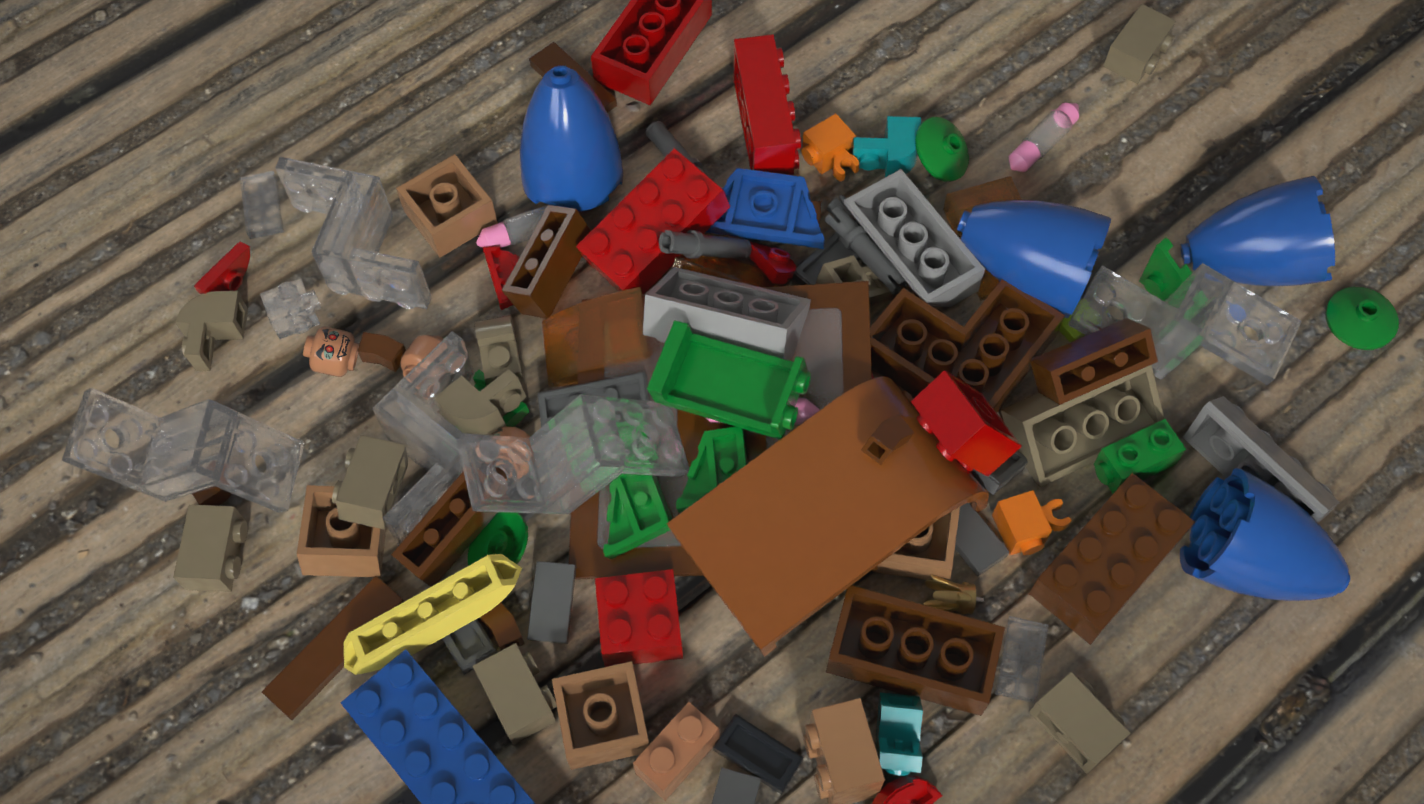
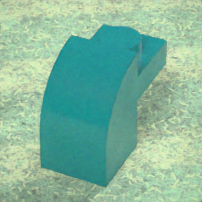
[852,116,921,177]
[875,692,923,776]

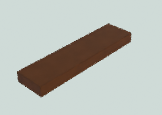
[262,576,404,720]

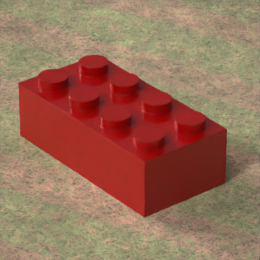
[591,0,712,106]
[733,34,801,176]
[576,148,730,297]

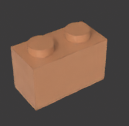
[633,702,720,801]

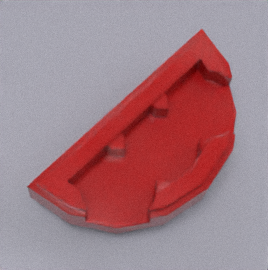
[194,241,250,294]
[750,242,796,284]
[482,246,520,310]
[872,775,943,804]

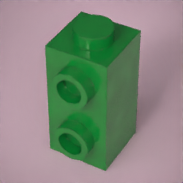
[1094,419,1186,494]

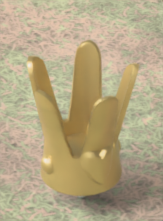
[924,574,984,615]

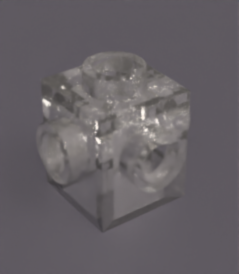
[260,279,322,339]

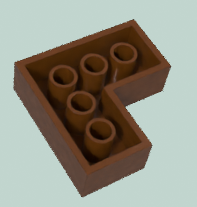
[870,279,1065,413]

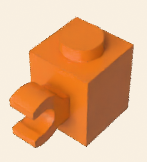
[801,113,859,182]
[992,490,1072,556]

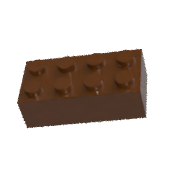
[1029,473,1195,645]
[826,585,1005,716]

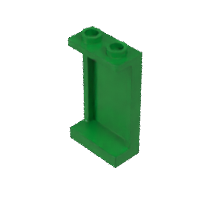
[647,320,811,440]

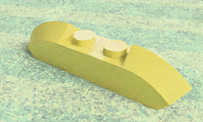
[344,554,522,675]

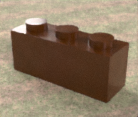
[502,205,591,319]
[1030,318,1158,405]
[391,465,508,587]

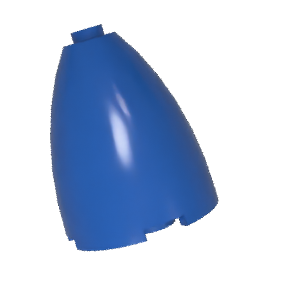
[520,66,623,212]
[1180,176,1335,286]
[957,200,1111,319]
[1180,468,1350,601]

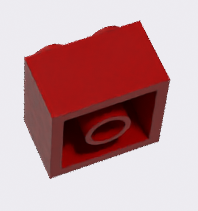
[911,370,1022,477]
[595,569,683,667]

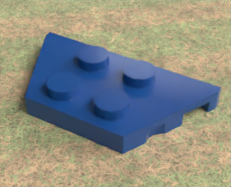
[706,168,825,249]

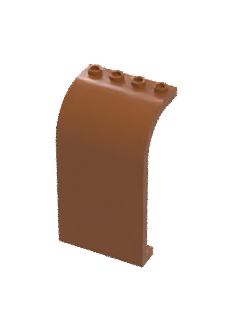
[667,377,989,657]

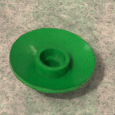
[915,117,969,182]
[1325,287,1399,350]
[468,509,528,566]

